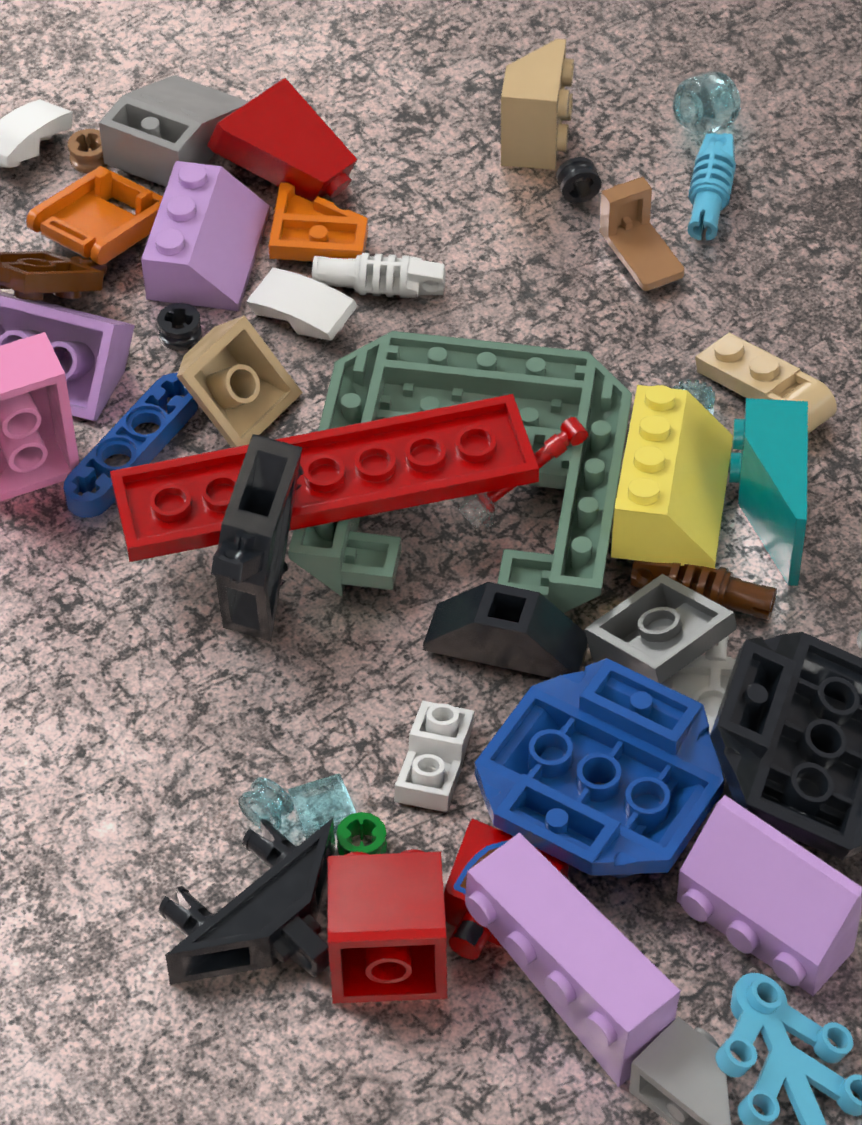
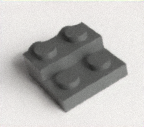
[584,574,737,684]

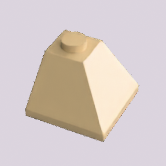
[177,315,303,448]

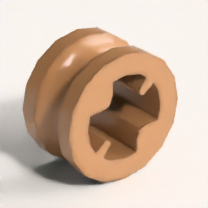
[68,129,108,173]

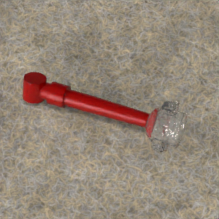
[457,417,588,529]

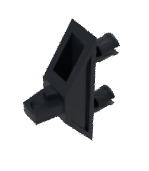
[211,434,304,642]
[159,818,336,985]

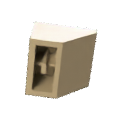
[501,39,574,170]

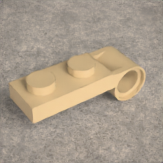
[695,332,837,434]

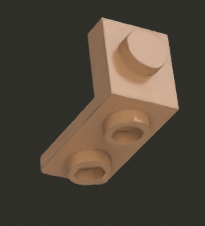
[599,176,685,291]

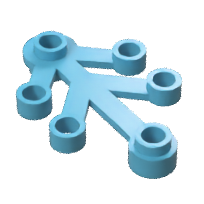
[715,973,862,1125]

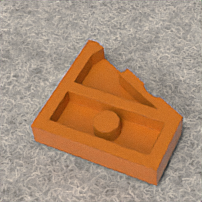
[268,182,368,262]

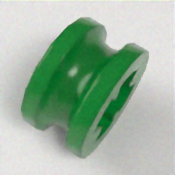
[336,812,387,856]

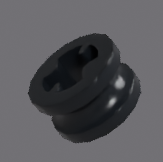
[556,157,602,204]
[157,303,202,351]

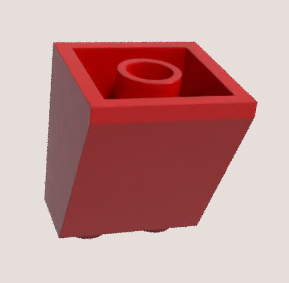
[328,849,448,1004]

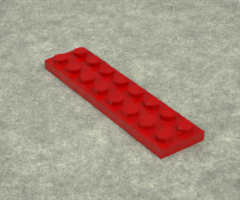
[110,394,539,562]

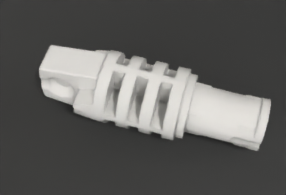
[312,253,446,298]

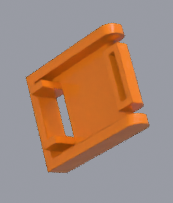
[26,166,163,265]

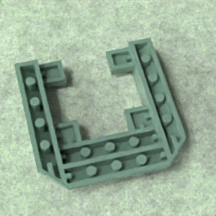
[288,331,632,613]

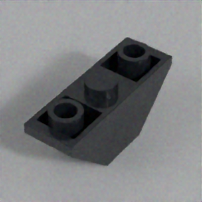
[423,582,589,678]

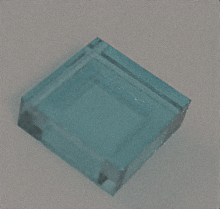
[288,773,357,840]

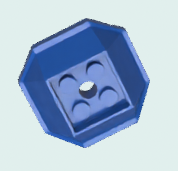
[475,658,724,879]

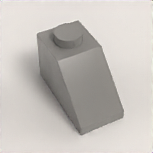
[629,1016,731,1125]

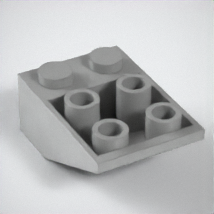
[99,75,249,187]

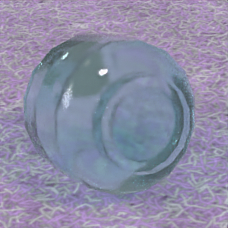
[672,71,741,135]

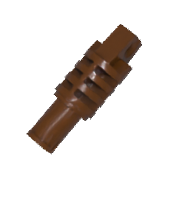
[630,560,777,621]

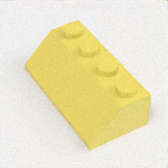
[611,385,733,569]

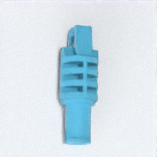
[687,133,736,240]

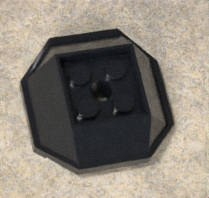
[710,632,862,860]

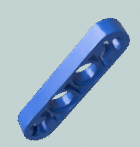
[63,373,198,518]

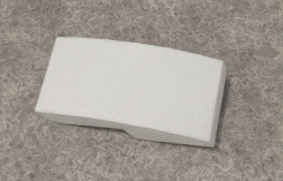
[0,99,72,168]
[246,268,358,341]
[394,700,475,812]

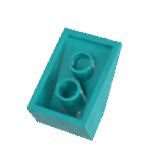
[729,398,808,586]

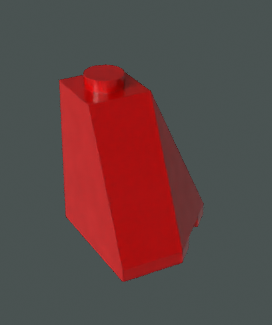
[207,78,358,202]

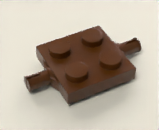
[0,251,107,300]

